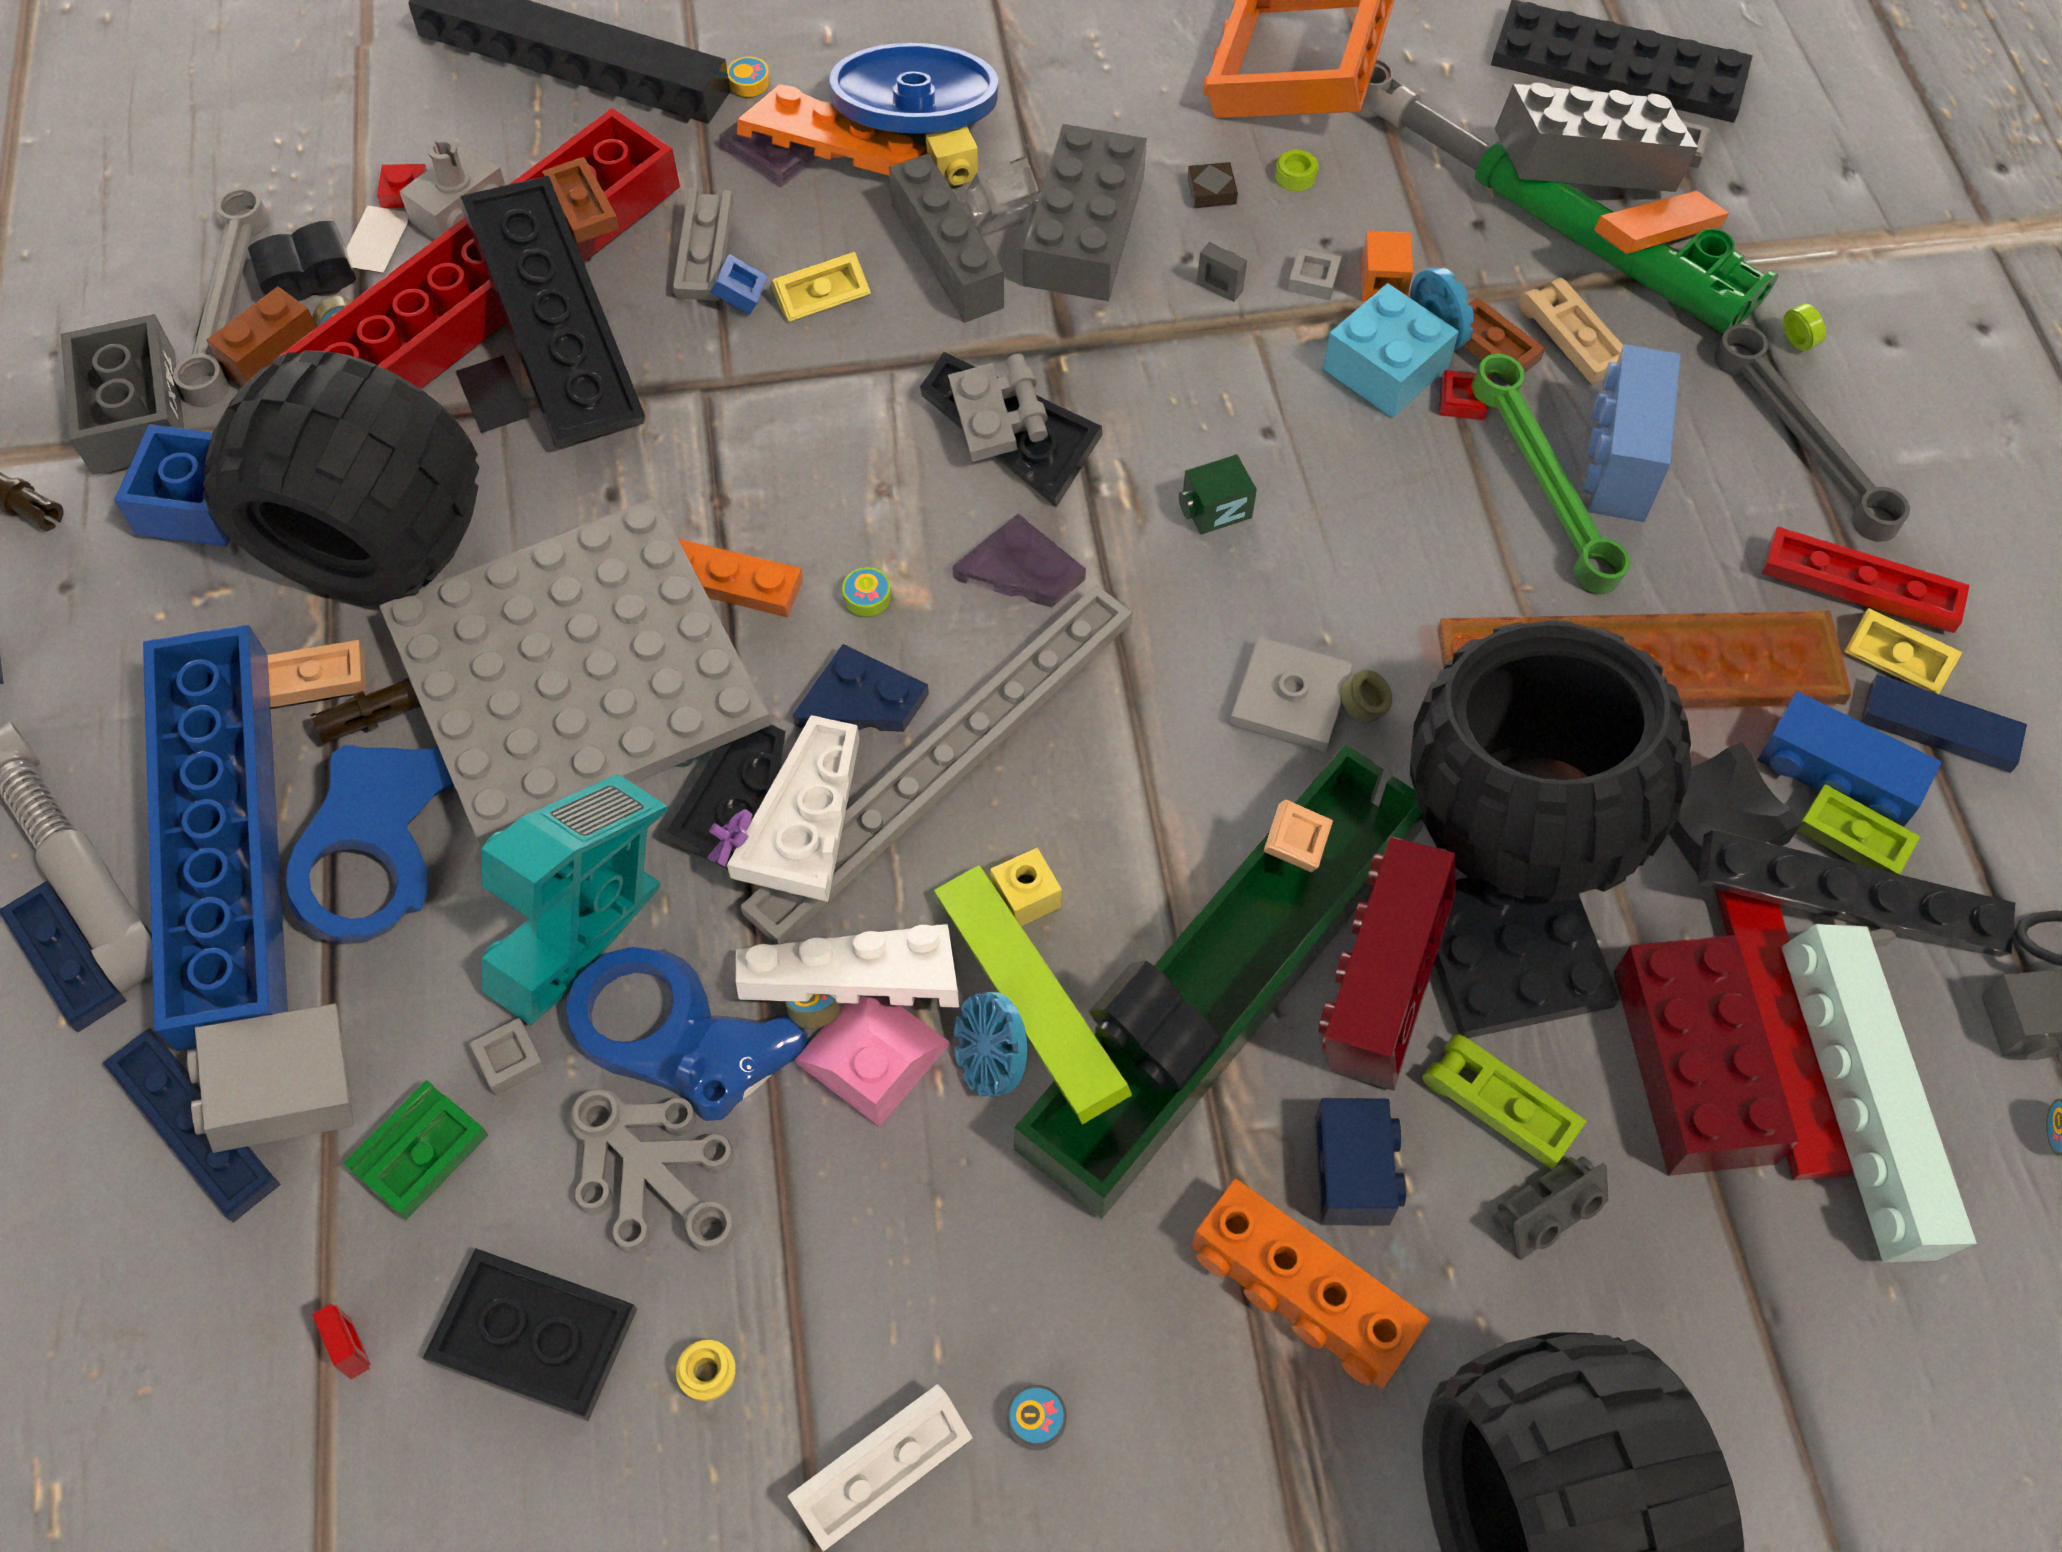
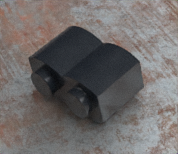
[248,221,356,302]
[1088,960,1222,1090]

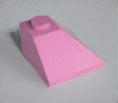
[795,995,949,1127]

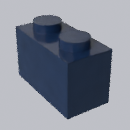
[1315,1098,1406,1226]

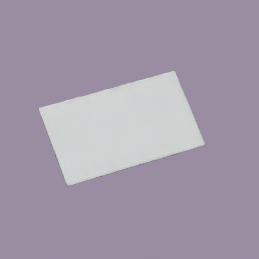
[346,206,409,273]

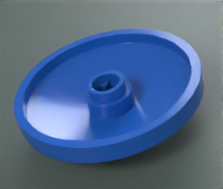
[829,43,998,133]

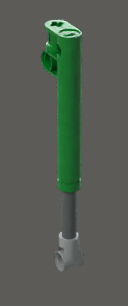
[1355,59,1778,335]

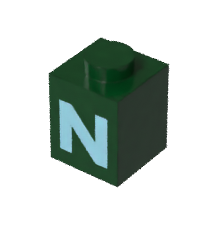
[1179,454,1257,535]

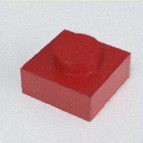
[377,164,427,208]

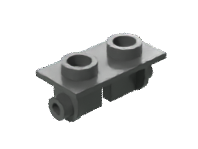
[1493,1156,1608,1260]

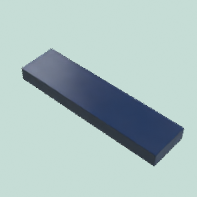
[103,1027,281,1223]

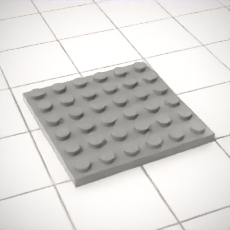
[379,497,771,848]

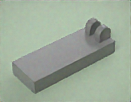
[673,188,734,301]

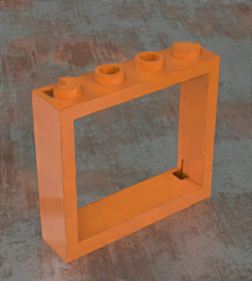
[1203,0,1395,118]

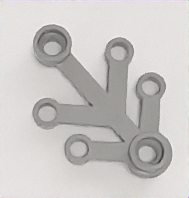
[570,1089,735,1253]

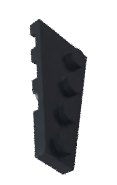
[920,352,1103,507]

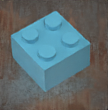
[1323,283,1459,418]

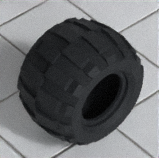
[202,350,480,604]
[1410,620,1692,902]
[1422,1332,1745,1552]

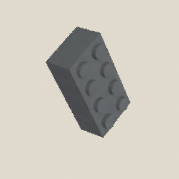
[1495,82,1698,192]
[1023,124,1147,302]

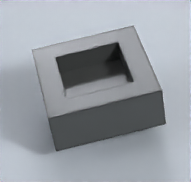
[1197,242,1247,302]

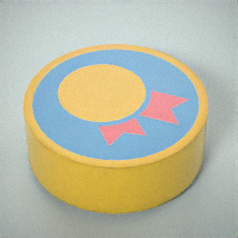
[727,57,770,97]

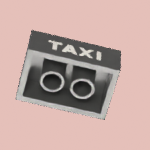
[60,314,184,475]

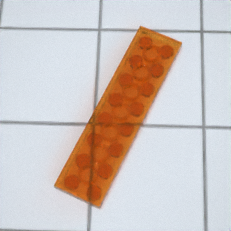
[1437,611,1852,708]

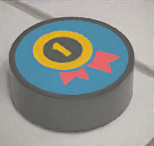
[1007,1385,1067,1450]

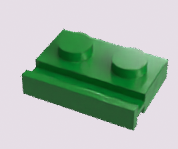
[343,1080,488,1220]

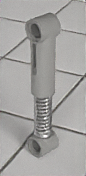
[0,721,153,994]

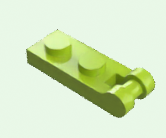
[1422,1034,1587,1170]

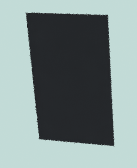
[456,355,530,433]

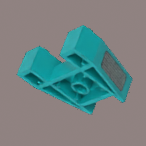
[481,774,668,1026]

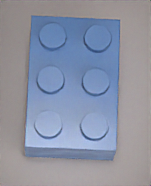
[1583,344,1681,522]

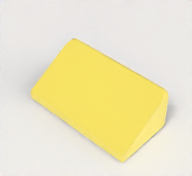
[770,252,871,323]
[1844,608,1963,694]

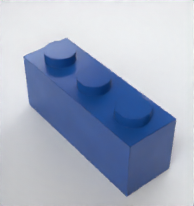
[1757,691,1942,827]

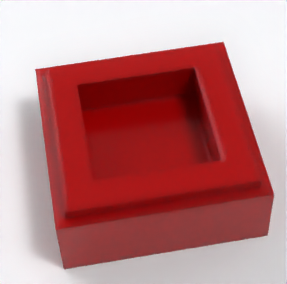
[1439,370,1490,421]
[312,1303,371,1379]

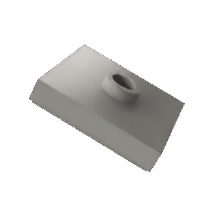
[1230,636,1353,752]

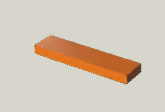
[1594,190,1729,254]

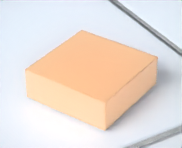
[1263,799,1333,872]

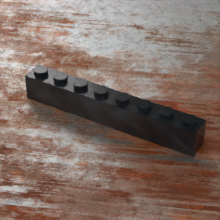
[408,0,731,124]

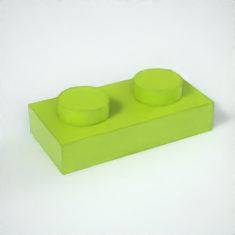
[1797,784,1921,874]

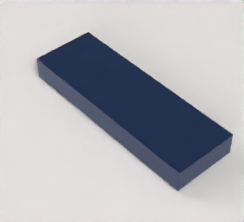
[1861,674,2027,773]
[0,881,127,1033]

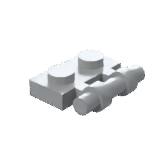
[948,354,1048,462]

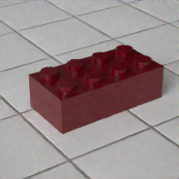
[1318,836,1456,1091]
[1614,935,1799,1176]

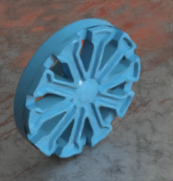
[1410,266,1474,350]
[954,991,1027,1097]

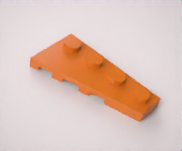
[736,84,927,176]

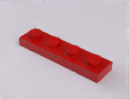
[1761,526,1970,633]

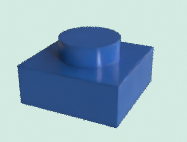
[710,254,768,314]

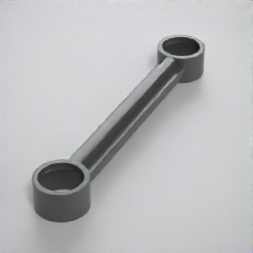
[1715,324,1910,542]

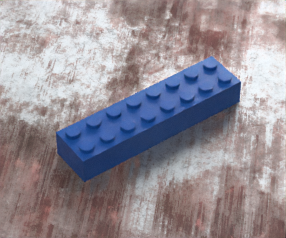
[143,625,288,1051]

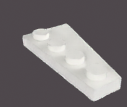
[727,715,860,902]
[736,924,959,1007]

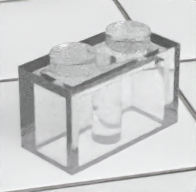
[960,156,1042,237]

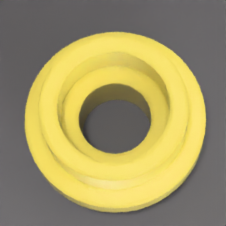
[676,1340,736,1402]

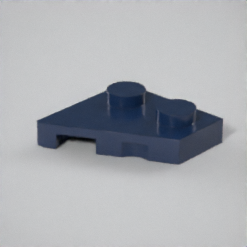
[793,644,929,732]

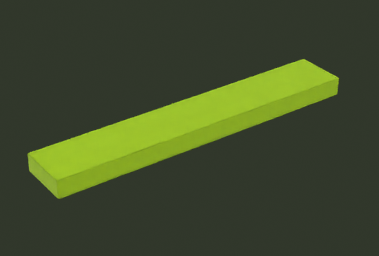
[934,865,1132,1124]

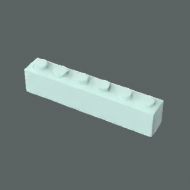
[1781,924,1977,1262]

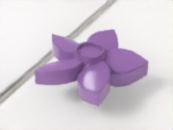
[707,809,752,867]

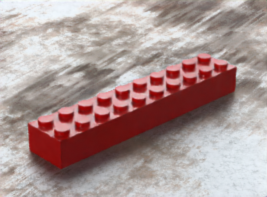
[273,108,680,389]

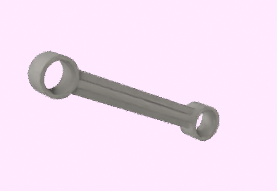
[173,187,269,407]

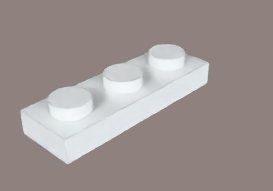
[787,1384,972,1552]

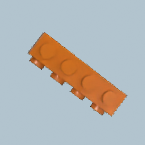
[1191,1178,1430,1390]

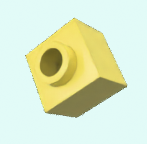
[926,126,978,187]
[990,848,1062,926]

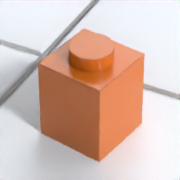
[1361,230,1413,301]

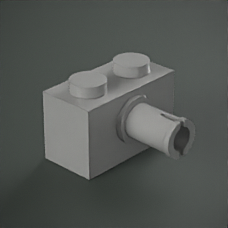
[399,138,505,240]

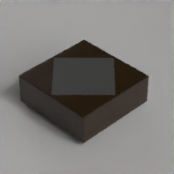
[1187,162,1238,208]

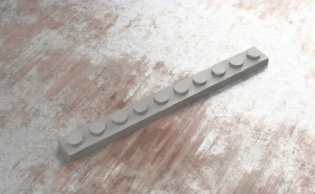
[741,585,1133,944]

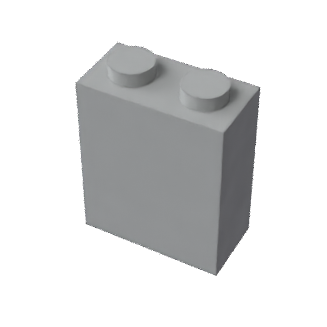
[187,1004,354,1153]

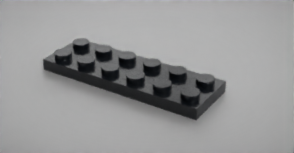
[1491,0,1753,123]
[460,176,645,447]

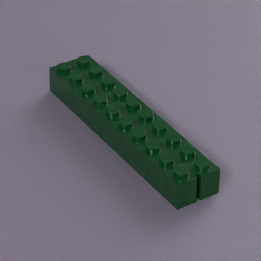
[1014,744,1424,1219]

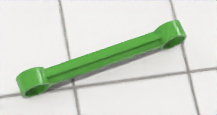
[1471,354,1630,594]

